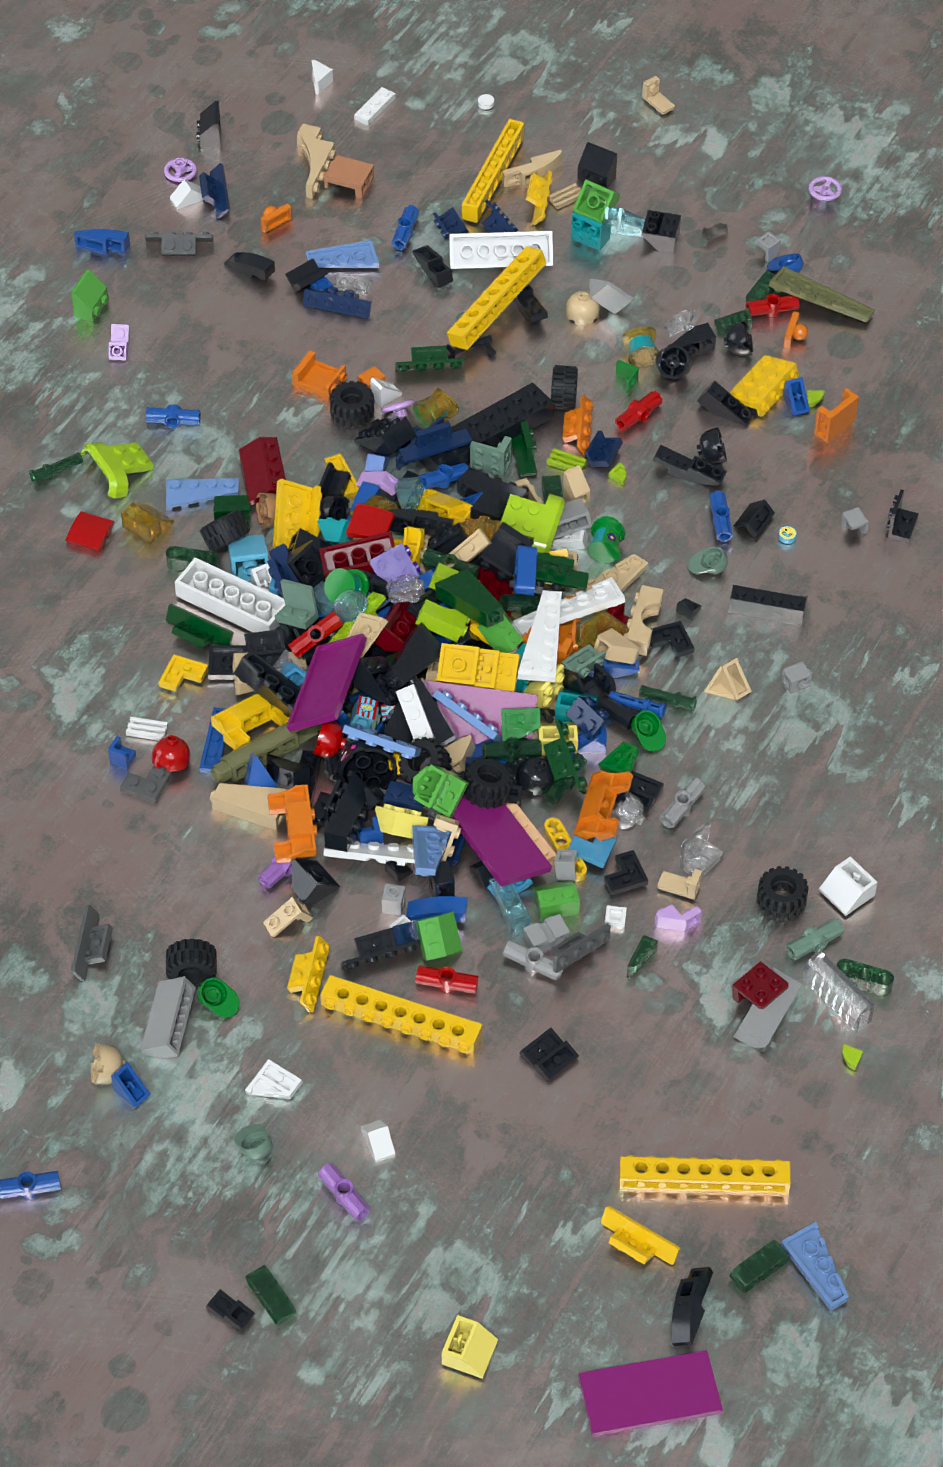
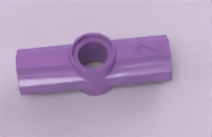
[258,856,305,889]
[318,1163,370,1221]

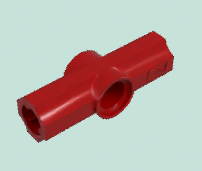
[745,294,800,317]
[615,391,663,431]
[288,611,343,659]
[415,965,479,994]

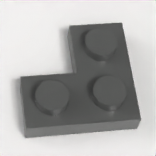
[120,766,173,803]

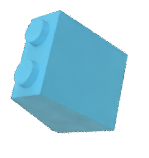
[227,535,269,582]

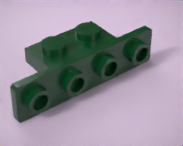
[395,345,465,373]
[512,421,537,477]
[514,552,589,590]
[166,604,234,648]
[543,719,588,795]

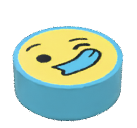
[778,526,797,544]

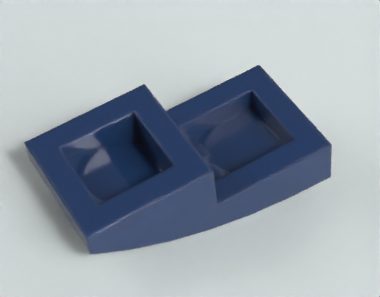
[392,921,419,946]

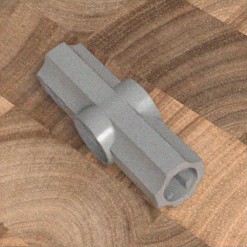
[660,778,706,828]
[503,940,564,981]

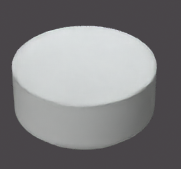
[478,94,494,110]

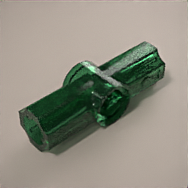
[421,548,480,578]
[499,594,541,616]
[482,737,542,762]
[543,753,587,805]

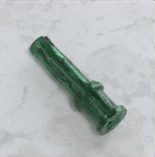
[29,452,83,485]
[639,685,697,713]

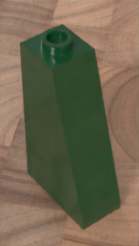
[435,569,504,628]

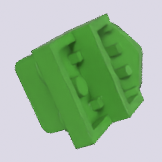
[412,764,469,818]

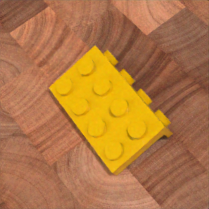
[729,355,799,417]
[273,479,322,549]

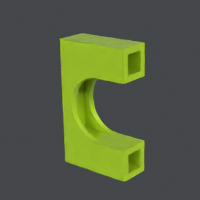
[415,563,471,642]

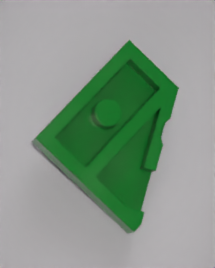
[501,708,541,747]
[598,741,639,773]

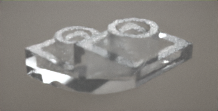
[333,274,373,295]

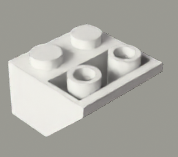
[819,857,877,916]

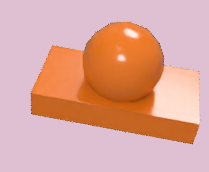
[261,203,292,233]
[784,312,808,349]

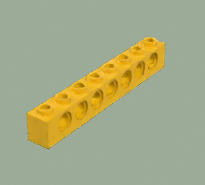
[462,119,525,223]
[446,246,547,350]
[321,975,482,1055]
[619,1155,791,1194]

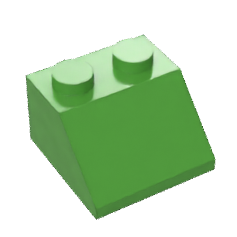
[572,179,621,223]
[71,269,109,322]
[477,610,523,653]
[532,880,580,921]
[414,911,462,961]

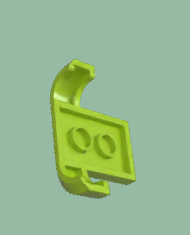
[80,442,154,498]
[500,493,566,554]

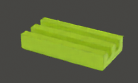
[547,448,587,471]

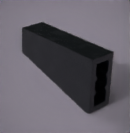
[383,622,441,692]
[407,677,459,747]

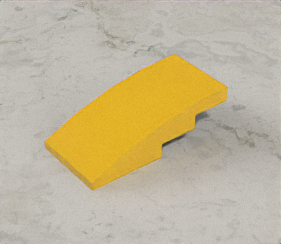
[436,643,520,692]

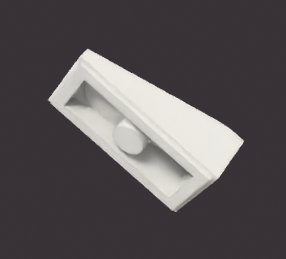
[552,529,588,549]

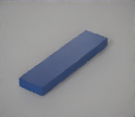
[199,707,226,773]

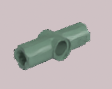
[785,918,844,960]

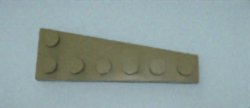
[769,266,875,323]

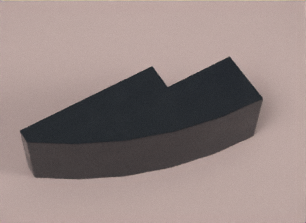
[412,245,453,287]
[224,252,275,281]

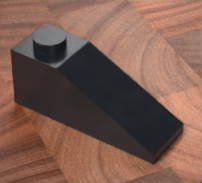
[266,754,310,789]

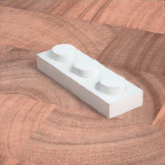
[354,87,395,125]
[396,684,435,741]

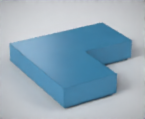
[568,836,617,868]

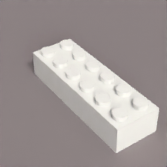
[449,231,553,269]
[175,558,285,632]

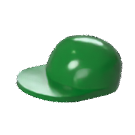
[631,710,666,752]
[197,978,240,1018]

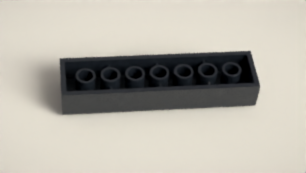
[419,382,554,472]

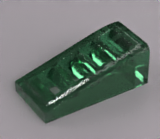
[746,271,775,301]
[714,309,753,334]
[627,935,658,978]

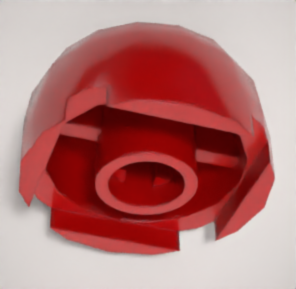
[313,721,347,758]
[151,735,191,772]

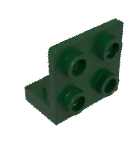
[213,495,251,525]

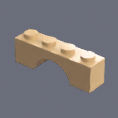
[624,585,664,656]

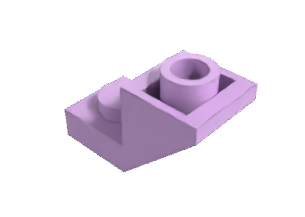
[109,324,130,360]
[356,471,400,496]
[655,904,702,932]

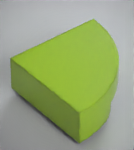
[806,390,824,407]
[609,463,627,485]
[842,1044,863,1071]

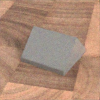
[589,278,633,314]

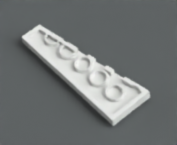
[513,577,625,635]
[517,590,562,682]
[324,841,443,866]

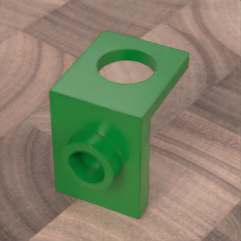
[616,360,639,393]

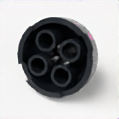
[338,739,397,790]

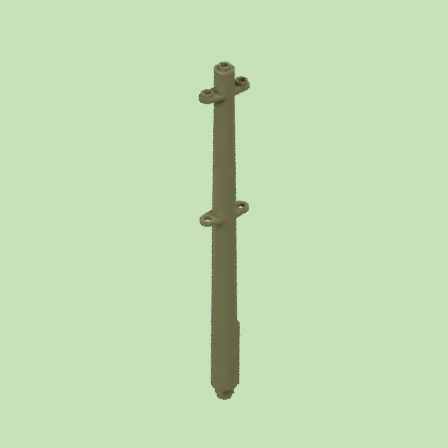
[210,597,534,783]

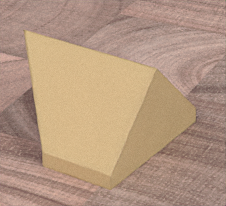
[704,658,752,700]

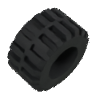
[551,365,578,410]
[330,381,374,428]
[200,510,250,551]
[398,737,452,785]
[463,758,513,809]
[757,866,809,921]
[166,939,217,987]

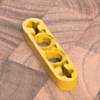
[544,817,587,882]

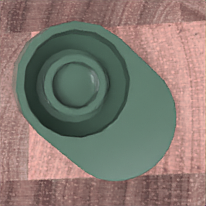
[688,547,728,575]
[234,1124,272,1160]

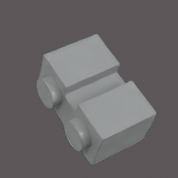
[523,914,570,953]

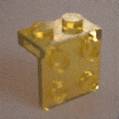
[576,610,628,648]

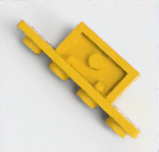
[525,170,552,226]
[287,935,330,1013]
[601,1206,680,1265]

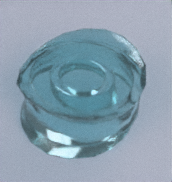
[333,590,368,622]

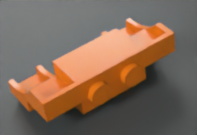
[574,771,633,841]
[268,785,317,863]

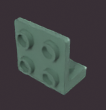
[470,436,512,477]
[274,579,319,629]

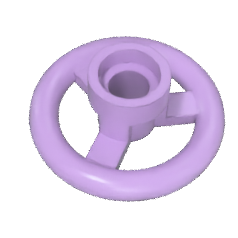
[164,157,197,182]
[809,176,842,201]
[381,399,415,417]

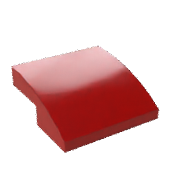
[346,504,395,538]
[65,511,115,552]

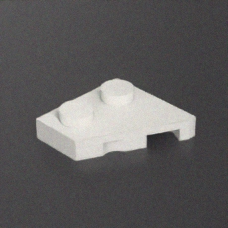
[245,1059,303,1099]

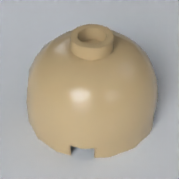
[565,291,600,325]
[91,1043,125,1085]

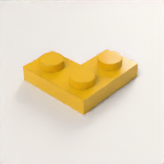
[158,654,208,692]

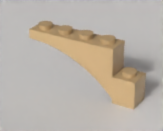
[297,123,337,199]

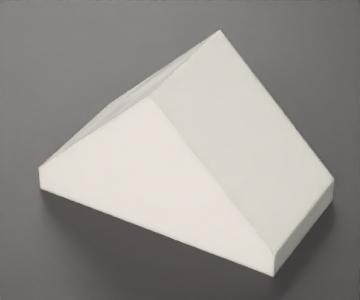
[312,60,333,94]
[170,179,203,210]
[370,377,403,407]
[250,563,272,592]
[361,1120,395,1162]

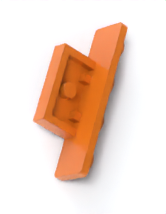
[562,394,594,457]

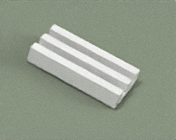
[126,717,168,740]

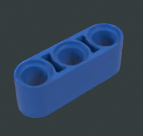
[514,545,537,596]

